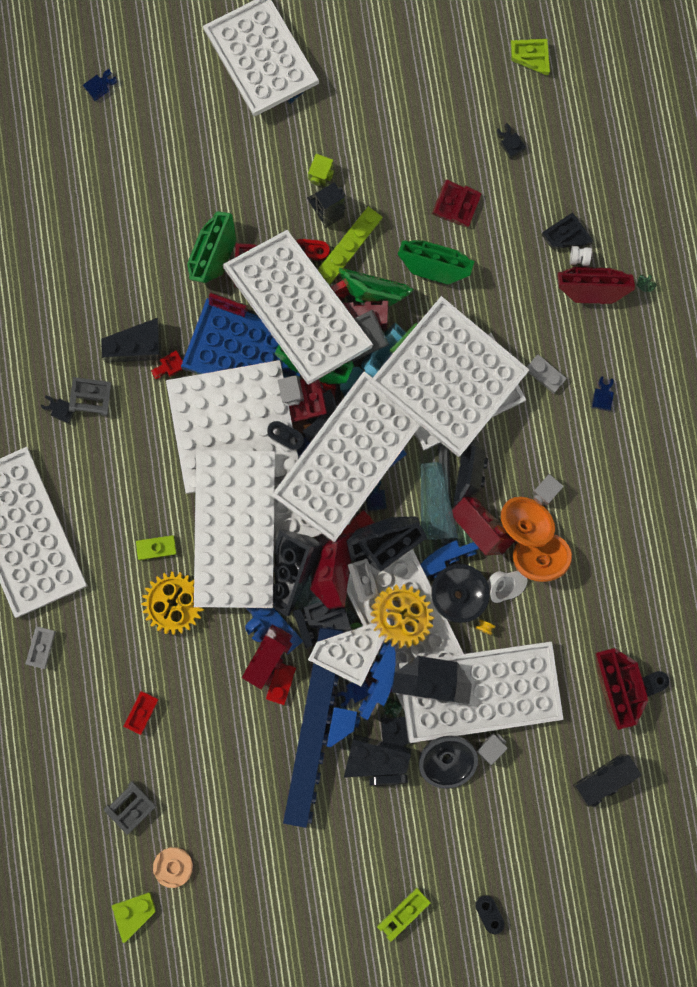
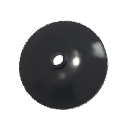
[431,564,490,623]
[419,735,478,789]

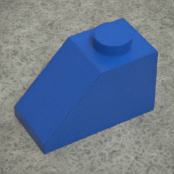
[327,707,360,747]

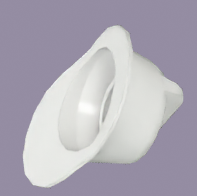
[487,571,528,603]

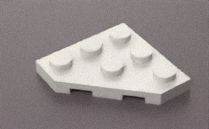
[308,624,385,686]

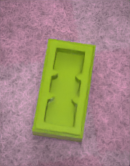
[136,535,177,560]

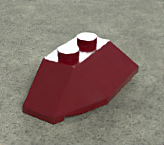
[557,267,635,304]
[310,533,353,609]
[595,648,649,730]

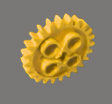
[141,572,204,635]
[370,584,434,648]

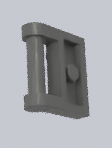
[69,377,111,416]
[103,781,156,835]

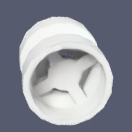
[570,246,592,267]

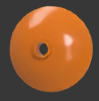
[501,497,555,547]
[513,534,572,582]

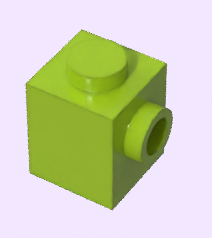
[308,154,334,186]

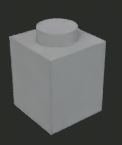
[278,375,304,406]
[532,474,564,506]
[476,734,508,765]

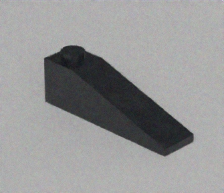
[273,530,323,616]

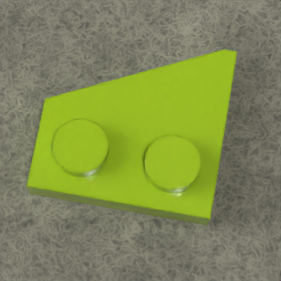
[510,39,550,75]
[111,892,156,943]

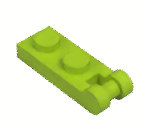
[377,887,431,942]

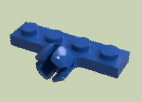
[245,608,303,655]

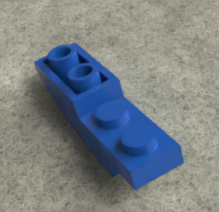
[420,540,480,579]
[358,641,396,720]

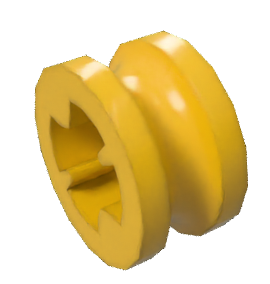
[476,619,495,635]

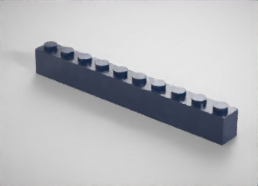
[283,628,343,828]

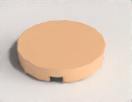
[153,847,193,888]

